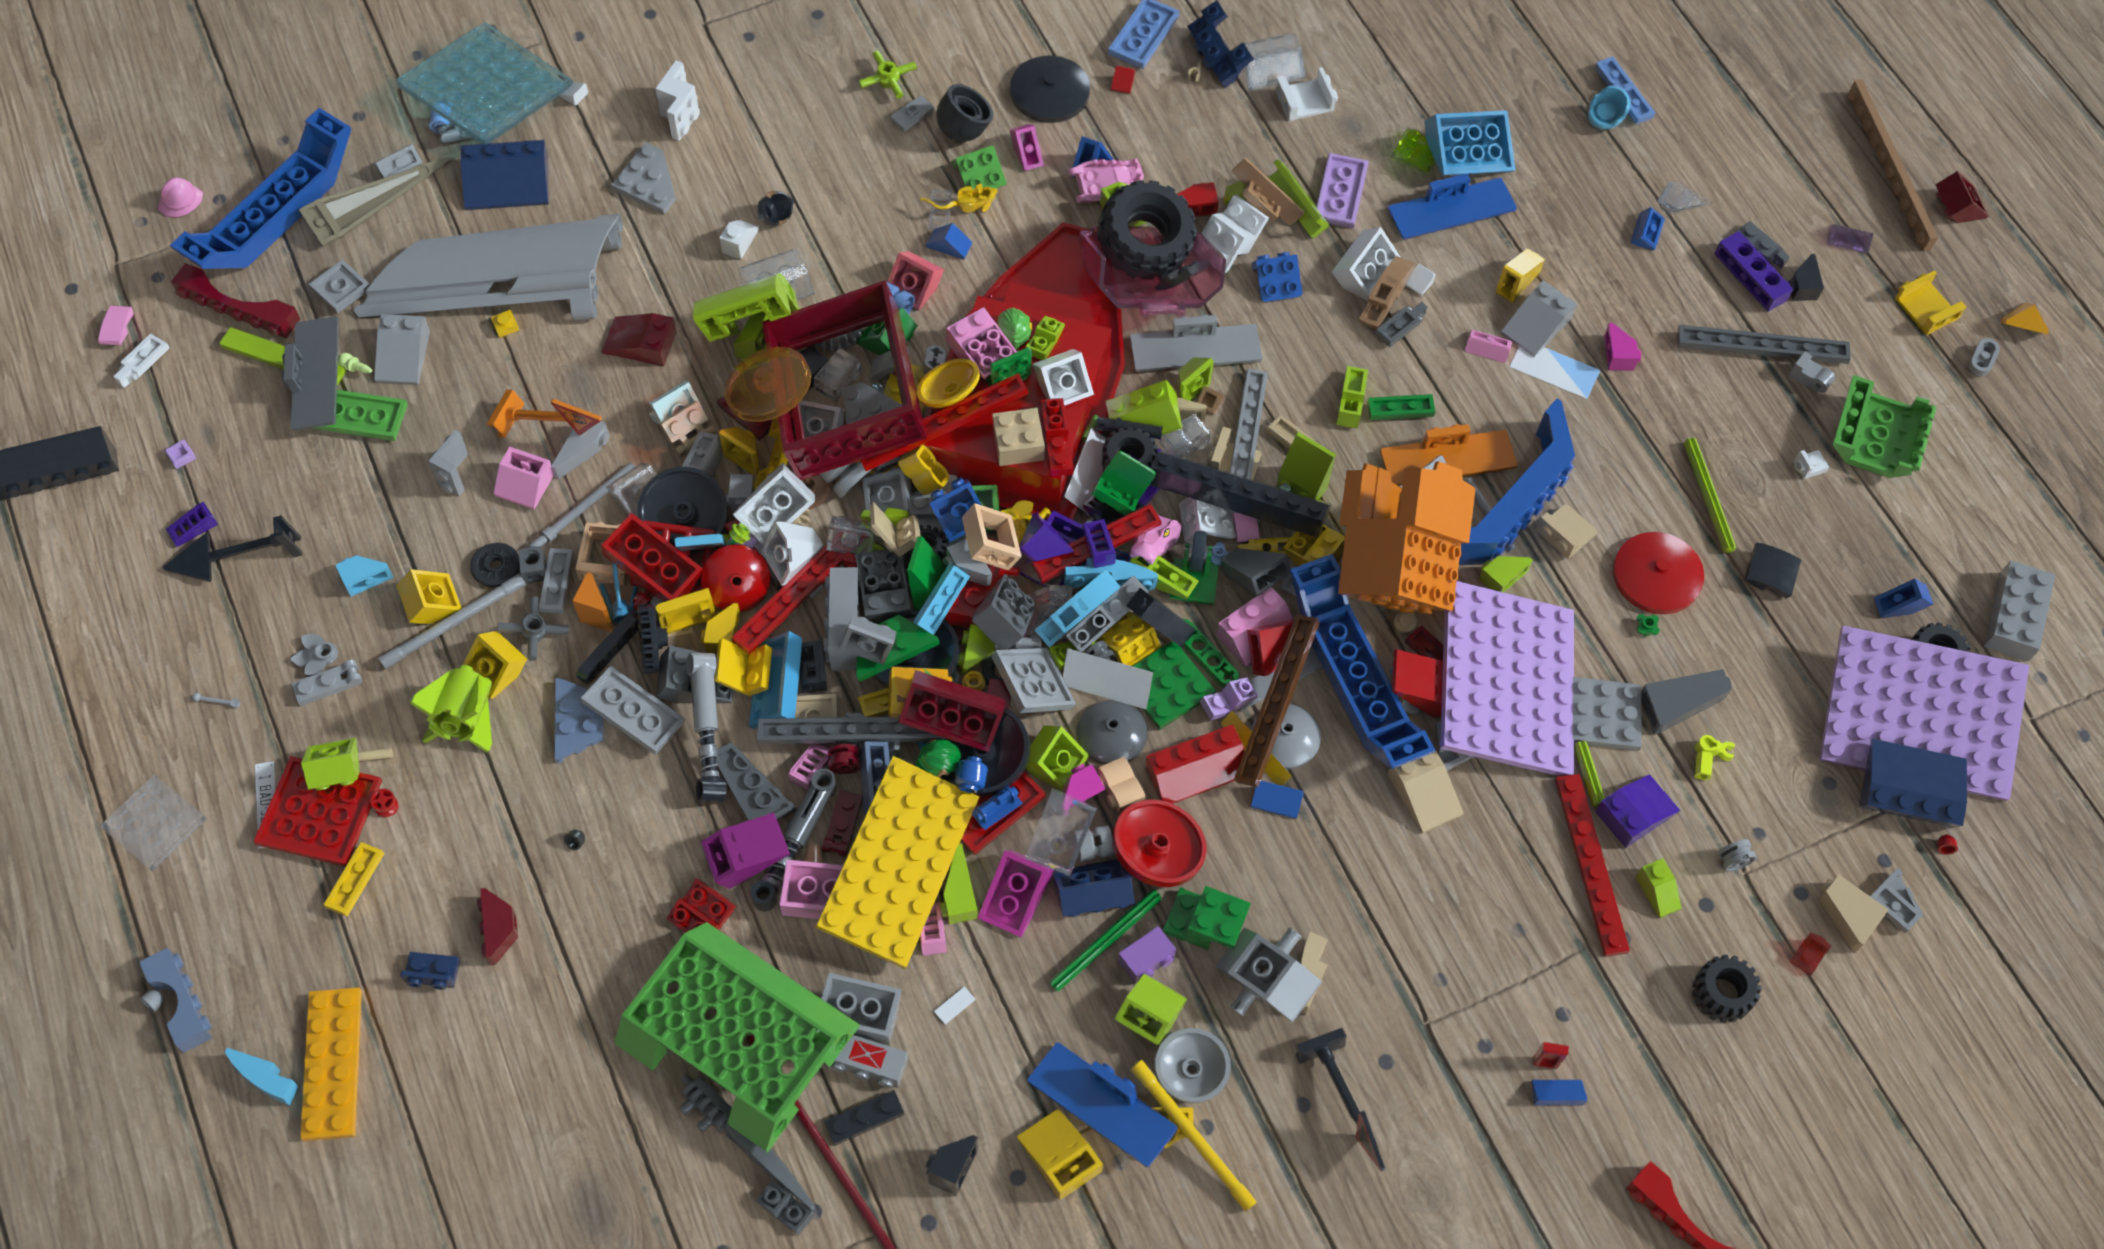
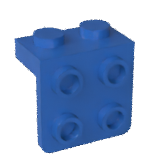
[1251,252,1302,302]

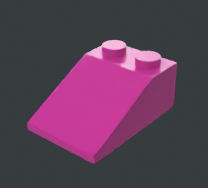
[978,850,1055,937]

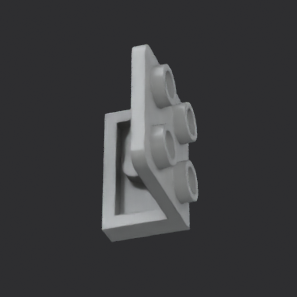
[429,430,468,496]

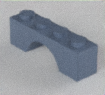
[139,948,212,1053]

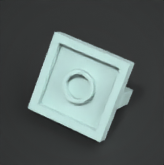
[649,381,705,424]

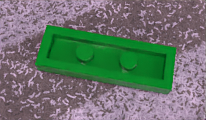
[1367,394,1436,420]

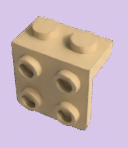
[1207,427,1261,479]
[1536,504,1597,559]

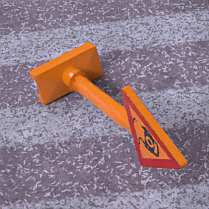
[487,389,602,438]

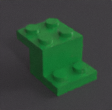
[1163,885,1251,950]

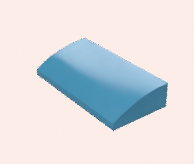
[749,631,802,729]

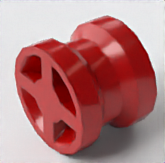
[370,788,399,818]

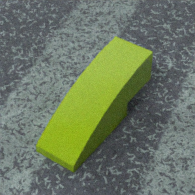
[1336,366,1368,429]

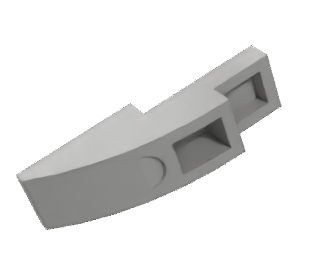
[1066,576,1149,652]

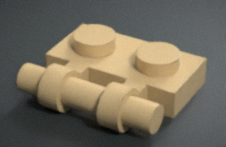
[659,400,716,456]

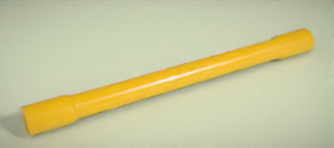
[1130,1060,1257,1212]

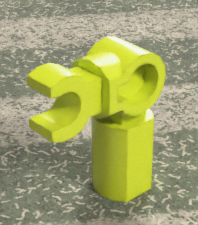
[1694,735,1735,781]

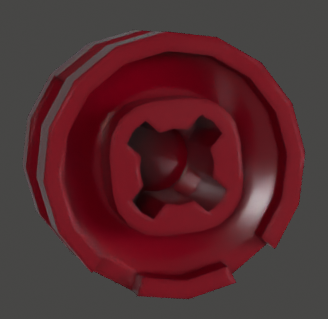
[828,744,861,774]

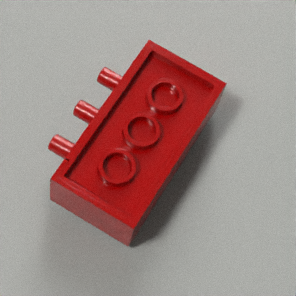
[946,537,1019,629]

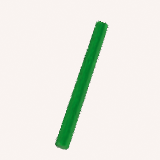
[1049,890,1162,992]

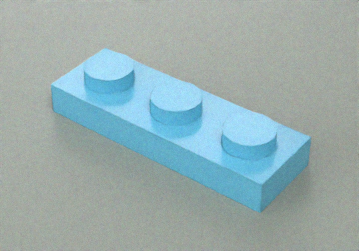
[913,563,970,635]

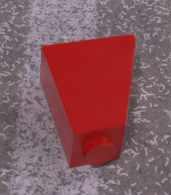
[1247,619,1294,676]

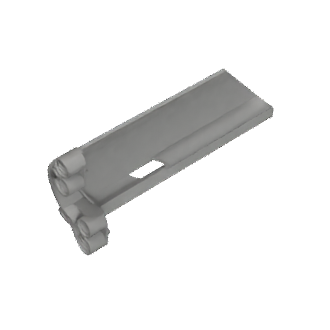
[354,214,622,321]

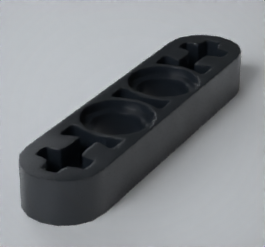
[576,611,638,684]

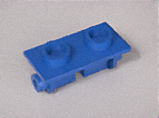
[972,786,1023,830]

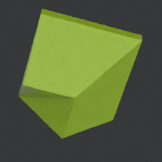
[1177,357,1214,401]

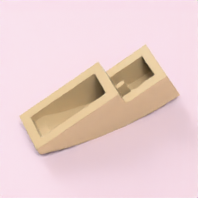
[1300,931,1328,1015]

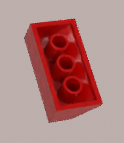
[1145,724,1244,804]

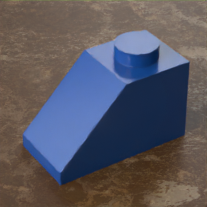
[1874,578,1933,618]

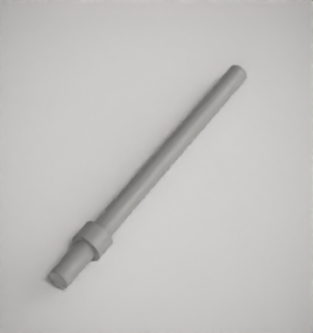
[529,462,636,547]

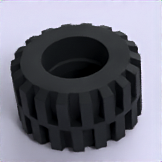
[1102,427,1158,472]
[1911,622,1971,652]
[1692,955,1762,1023]

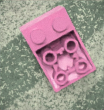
[946,307,1017,379]

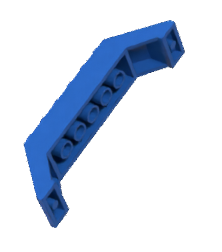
[170,108,351,269]
[1459,398,1575,565]
[1290,554,1435,769]

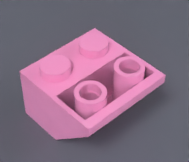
[494,447,554,510]

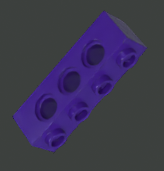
[1714,231,1793,312]

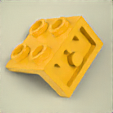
[1097,612,1161,666]
[714,639,772,697]

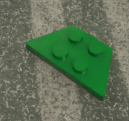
[856,615,939,682]

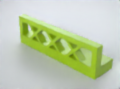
[1268,159,1330,239]

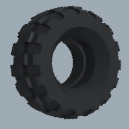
[1097,180,1197,280]

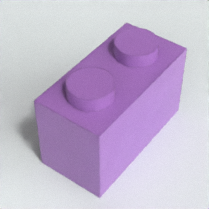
[1118,926,1176,984]

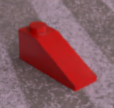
[1177,182,1219,217]

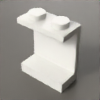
[1275,67,1338,121]

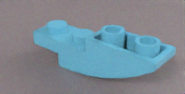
[1064,558,1158,591]
[1035,570,1120,647]

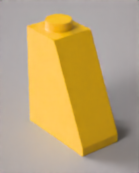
[1495,248,1545,303]

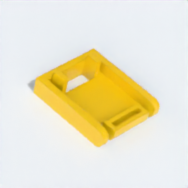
[656,588,716,634]

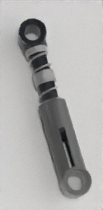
[750,769,836,912]

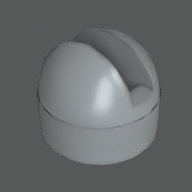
[140,990,163,1013]

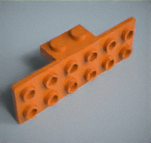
[1380,424,1518,486]

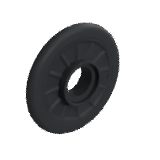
[470,543,520,587]

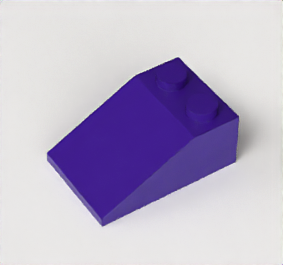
[1595,774,1680,848]

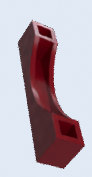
[171,263,301,339]

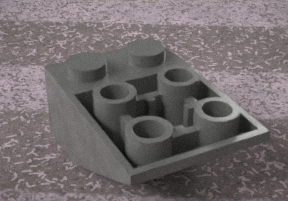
[855,549,911,624]
[972,574,1036,650]
[656,645,733,703]

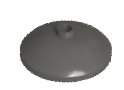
[1077,700,1147,764]

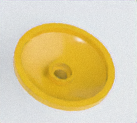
[917,358,980,408]

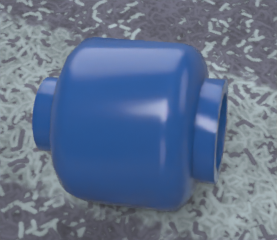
[955,756,988,793]

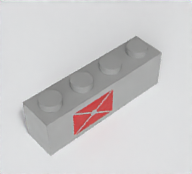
[830,1035,908,1088]

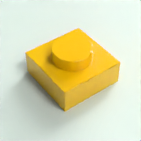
[490,309,520,338]

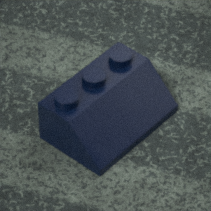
[1053,859,1135,917]

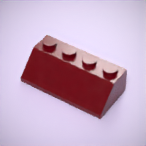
[898,670,1005,752]

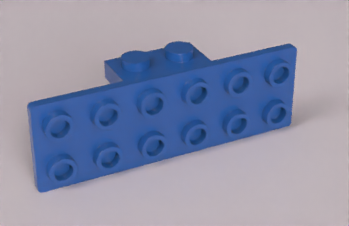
[1388,174,1517,239]
[1028,1042,1177,1168]

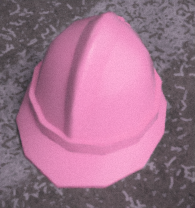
[158,177,203,218]

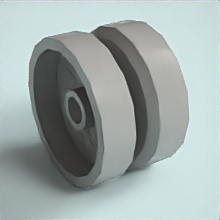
[819,461,874,498]

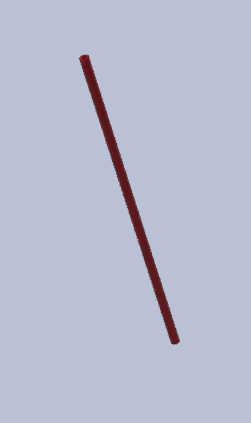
[746,1035,896,1249]

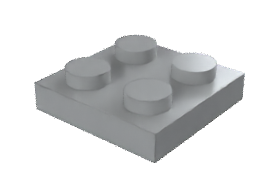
[309,259,370,313]

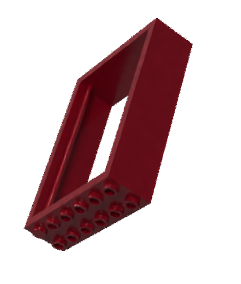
[762,280,927,480]

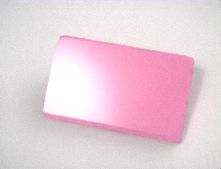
[1465,329,1512,363]

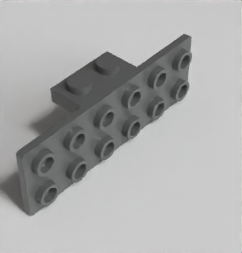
[281,316,339,431]

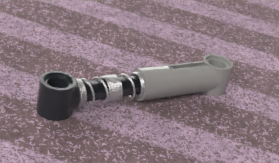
[686,653,726,802]

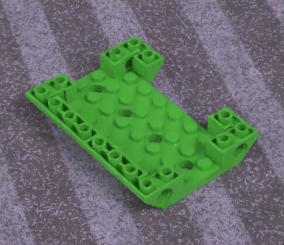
[614,922,860,1153]

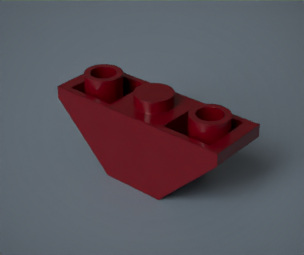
[477,888,518,965]

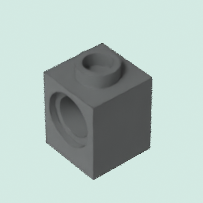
[519,546,546,584]

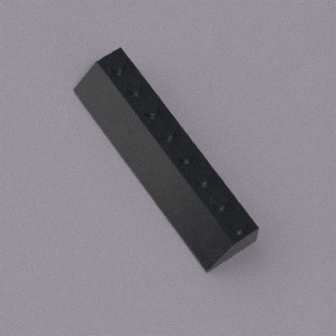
[0,426,119,500]
[1150,451,1331,538]

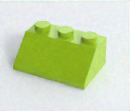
[1106,380,1182,435]

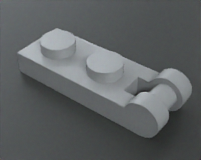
[292,660,362,706]

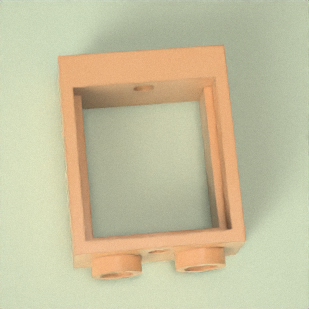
[962,503,1022,570]
[575,522,626,585]

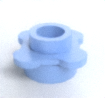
[1205,542,1229,565]

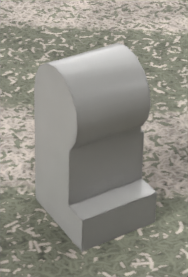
[1789,352,1835,393]

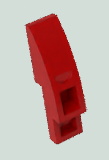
[1041,398,1074,476]

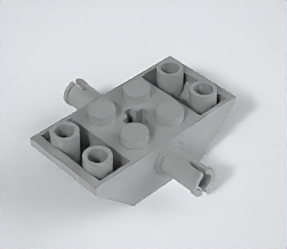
[1215,927,1322,1022]

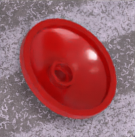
[701,544,770,612]

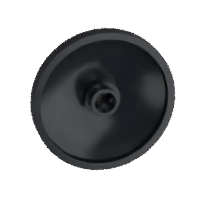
[1010,55,1090,123]
[637,467,728,556]
[874,610,960,689]
[944,707,1030,796]

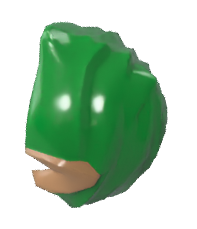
[914,739,961,777]

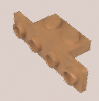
[1231,158,1304,225]

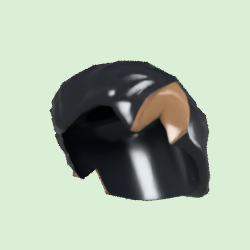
[757,190,794,227]

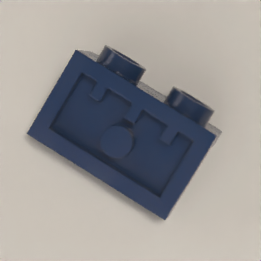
[400,952,460,990]

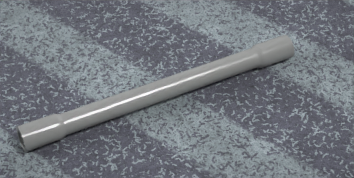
[378,573,526,670]

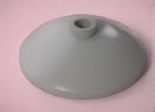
[1251,704,1321,769]
[1155,1028,1231,1103]

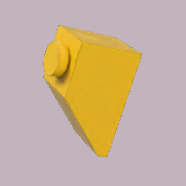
[701,603,740,653]

